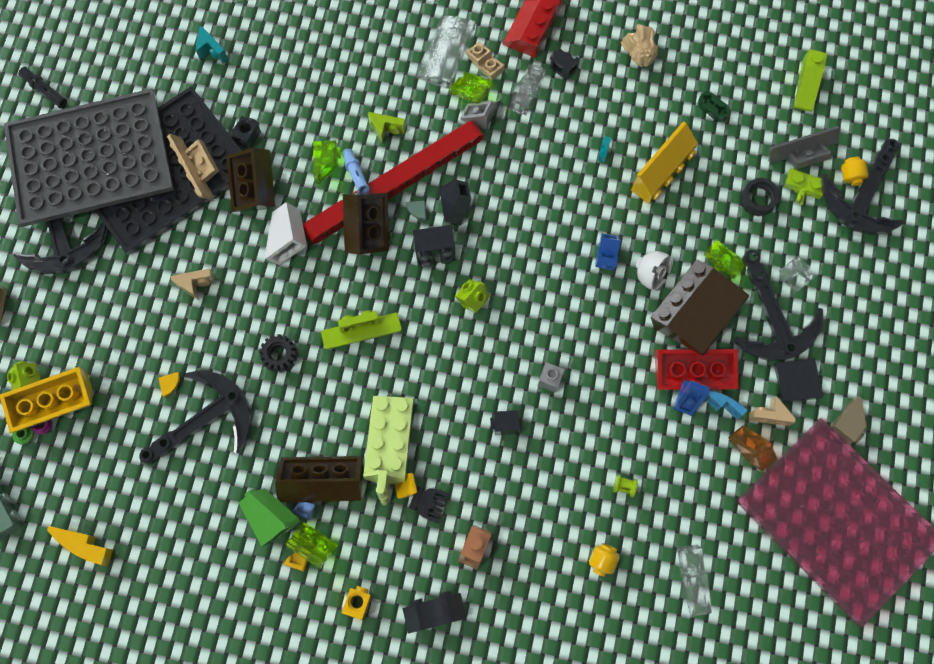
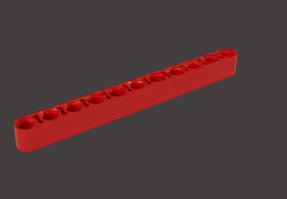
[303,121,484,244]

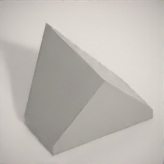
[460,100,501,130]

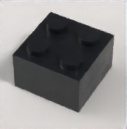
[413,225,456,267]

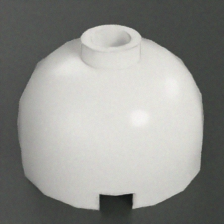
[636,251,673,291]

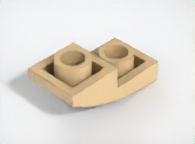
[466,42,505,81]

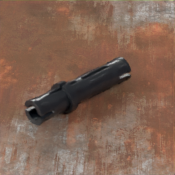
[18,66,67,109]

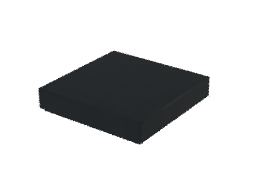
[774,359,823,403]

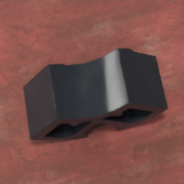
[402,591,467,634]

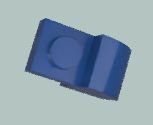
[595,233,621,271]

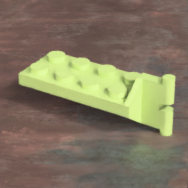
[363,396,414,505]

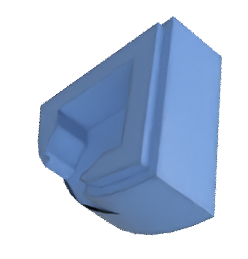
[292,502,315,520]

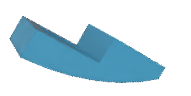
[704,390,748,420]

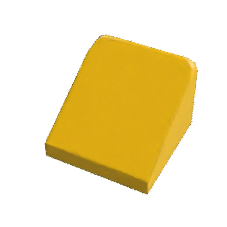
[394,473,417,499]

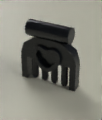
[409,486,449,524]

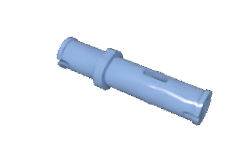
[342,149,369,193]

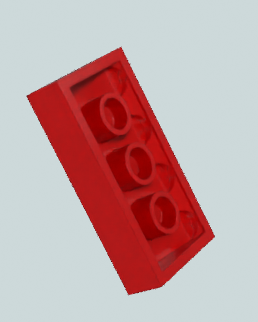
[655,349,738,390]

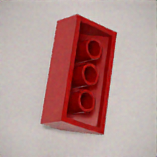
[503,0,564,58]

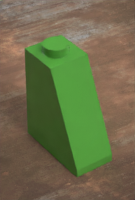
[239,488,300,547]

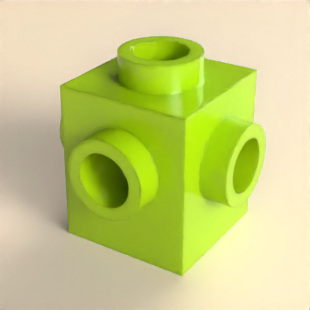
[455,279,491,313]
[7,361,40,390]

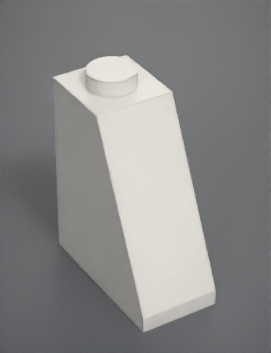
[265,202,307,265]

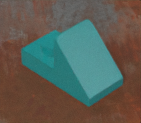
[196,26,228,64]

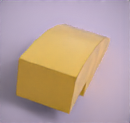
[47,526,113,566]

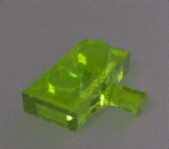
[704,240,745,279]

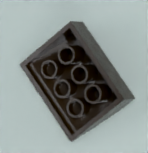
[651,259,749,356]

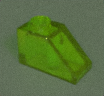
[313,140,342,184]

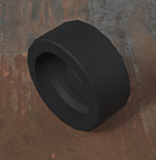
[740,178,780,216]

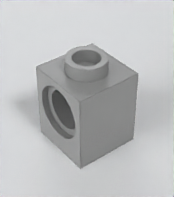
[537,362,565,393]

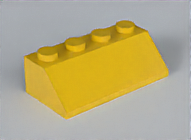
[631,121,698,204]
[0,367,93,434]

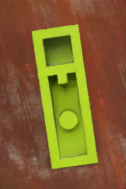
[793,49,827,112]

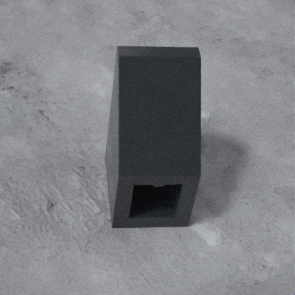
[439,179,471,226]

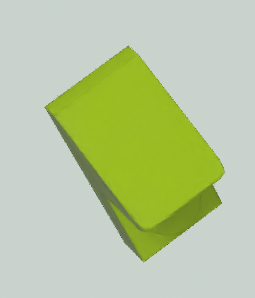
[368,112,406,143]

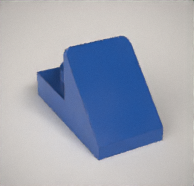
[673,380,710,416]

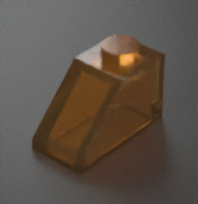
[728,425,777,471]

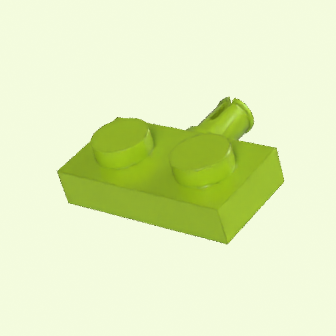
[784,168,823,205]

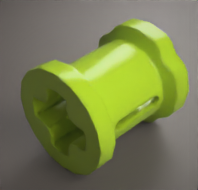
[613,474,638,497]

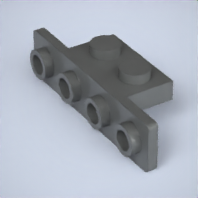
[768,126,840,169]

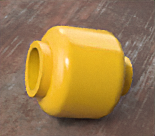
[841,157,869,186]
[589,543,620,577]

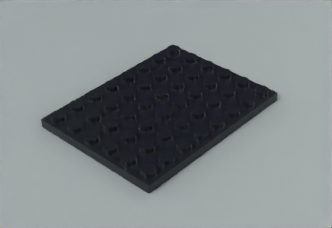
[95,86,242,255]

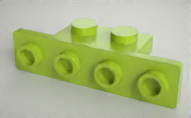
[321,310,402,350]

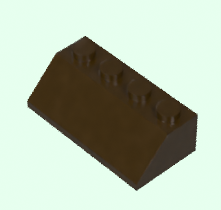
[275,456,363,503]

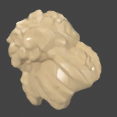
[620,24,658,67]

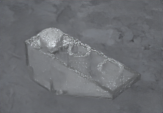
[509,64,547,116]

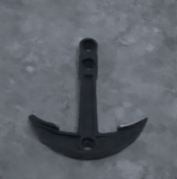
[821,139,904,235]
[13,218,106,274]
[734,250,823,361]
[139,370,251,465]

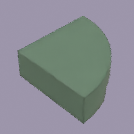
[405,201,426,221]

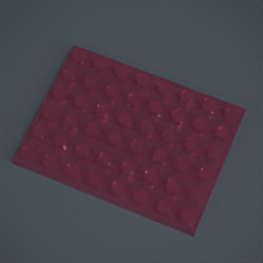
[736,418,934,627]

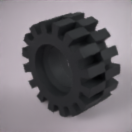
[259,334,298,373]

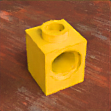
[342,586,372,620]

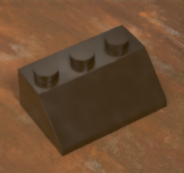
[226,148,276,212]
[343,193,389,255]

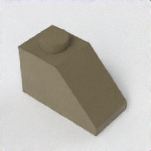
[828,396,867,445]

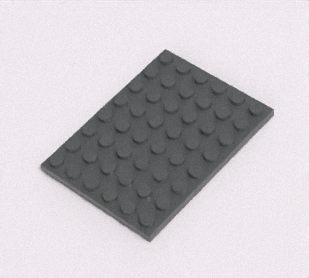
[4,88,174,227]

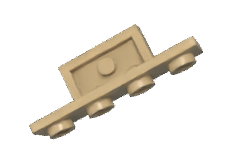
[167,134,219,200]

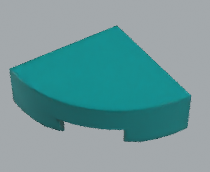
[598,136,611,162]

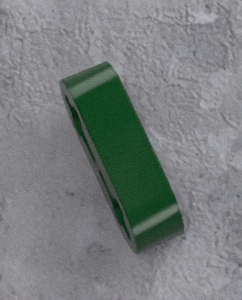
[697,91,730,122]

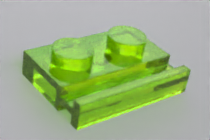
[449,72,495,104]
[285,522,338,568]

